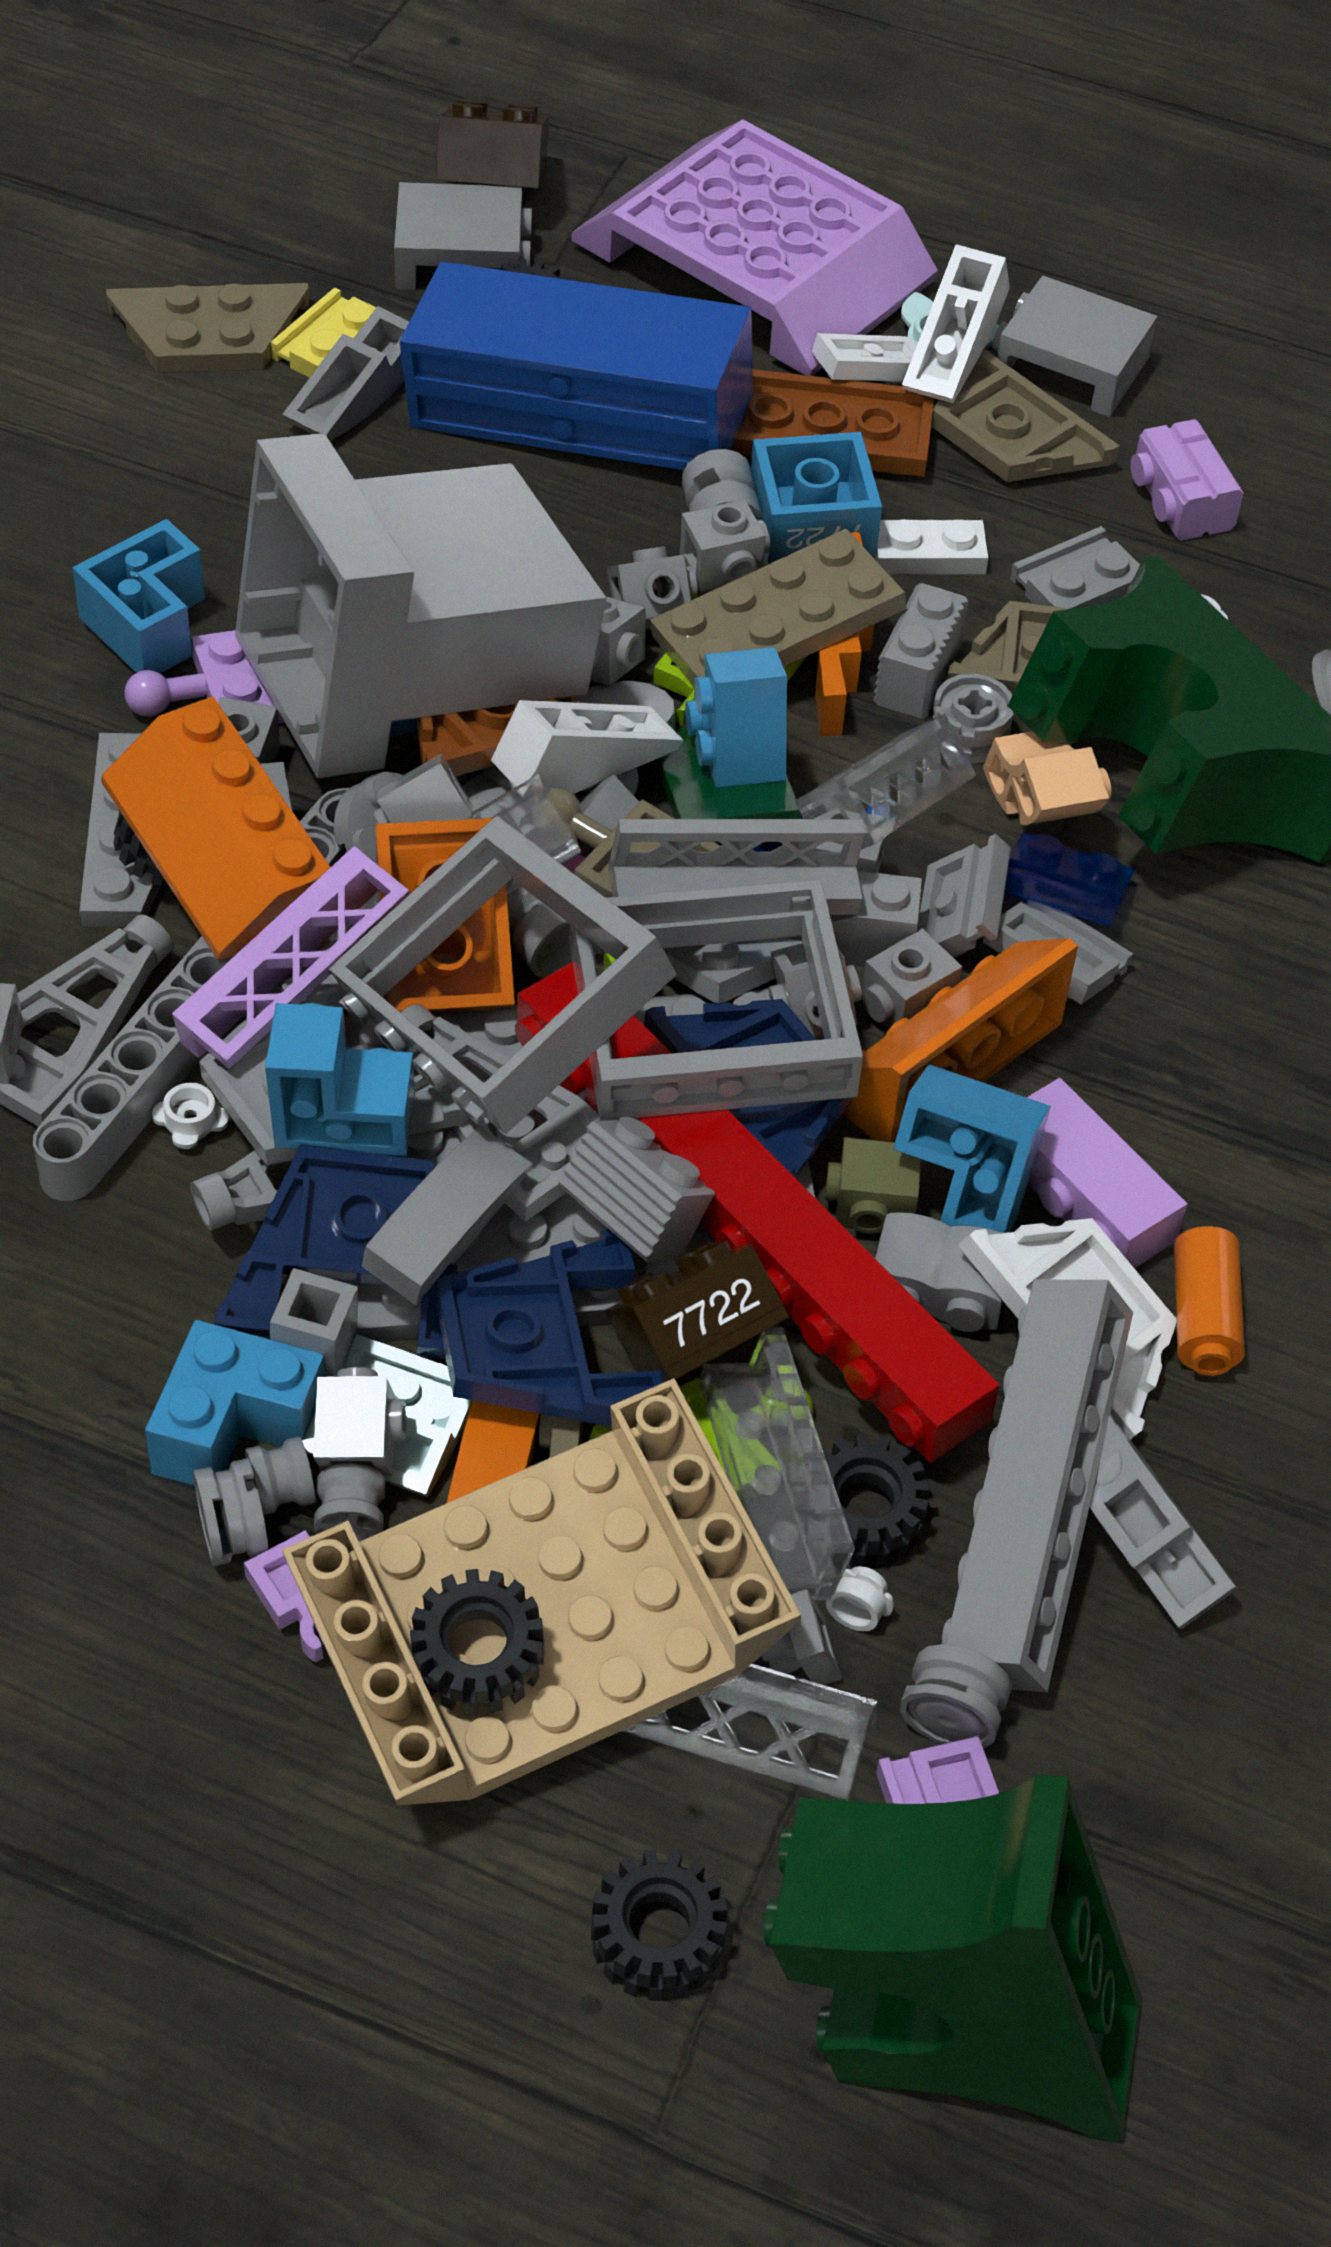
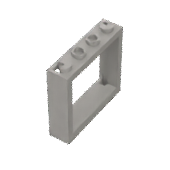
[329,815,677,1135]
[569,879,863,1121]

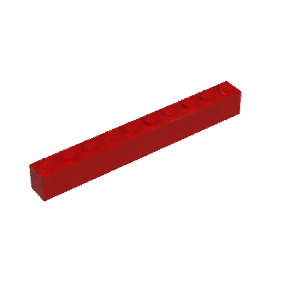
[515,962,1000,1463]

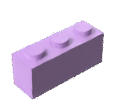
[1026,1078,1188,1268]

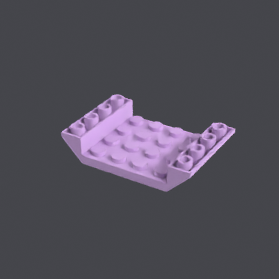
[571,119,938,376]

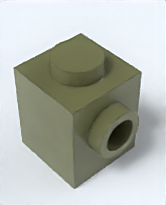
[825,1137,921,1234]

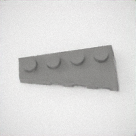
[79,733,164,927]

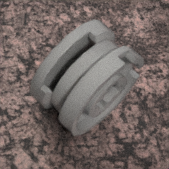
[930,673,1014,764]
[193,1458,269,1567]
[899,1644,1013,1749]

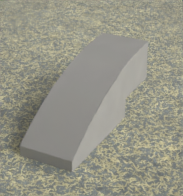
[282,306,410,441]
[362,1126,533,1305]

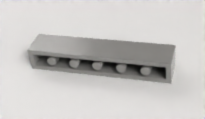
[942,1279,1133,1692]

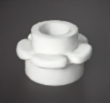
[826,1566,894,1631]

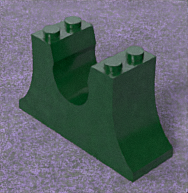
[1007,556,1331,863]
[763,1774,1142,2142]

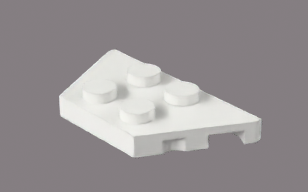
[958,1218,1177,1440]

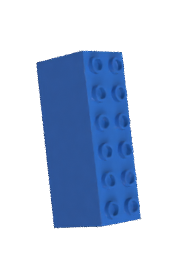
[399,261,753,470]

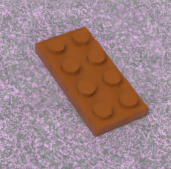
[730,369,934,477]

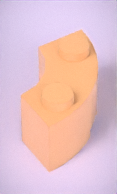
[983,731,1111,825]

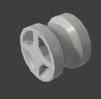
[245,1436,316,1516]
[314,1463,386,1542]

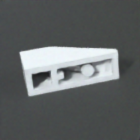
[902,245,1010,403]
[491,700,683,799]

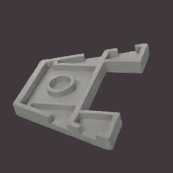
[200,940,468,1165]

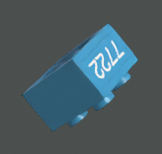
[751,432,882,564]

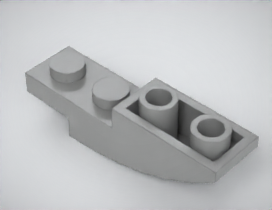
[1090,1414,1238,1629]

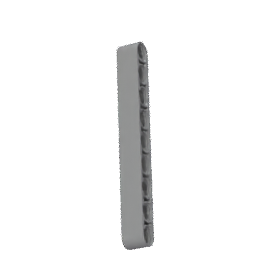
[33,788,349,1201]

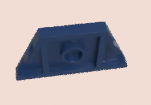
[644,999,853,1178]

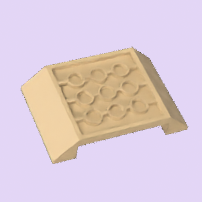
[282,1378,801,1805]

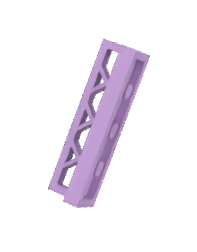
[172,846,410,1069]

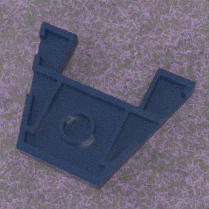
[214,1145,459,1359]
[435,1229,664,1427]

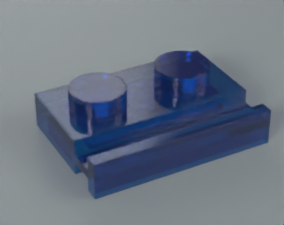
[1004,833,1135,926]

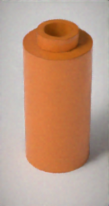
[1174,1226,1245,1376]

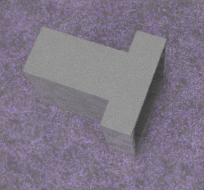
[235,433,606,778]

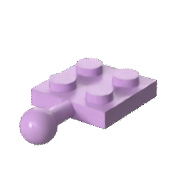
[124,630,285,724]

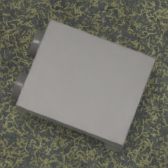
[394,182,532,290]
[992,275,1158,417]

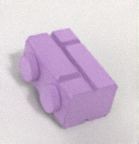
[1131,419,1244,541]

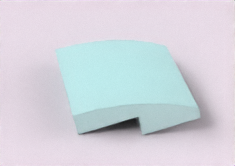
[303,1334,472,1497]

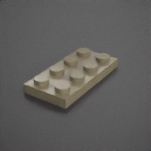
[650,529,906,686]

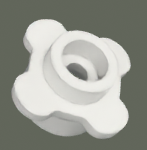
[152,1083,229,1149]

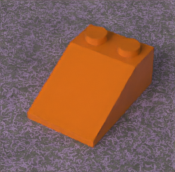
[375,817,515,1014]

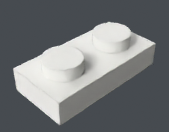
[812,333,917,385]
[874,519,988,574]

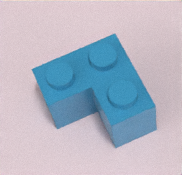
[72,519,205,673]
[685,647,787,788]
[265,1003,415,1156]
[893,1064,1051,1233]
[145,1320,326,1486]

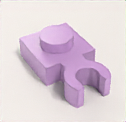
[244,1530,323,1662]

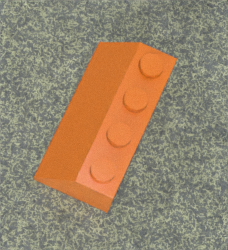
[101,696,331,961]
[842,938,1078,1143]

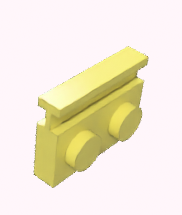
[270,287,376,378]

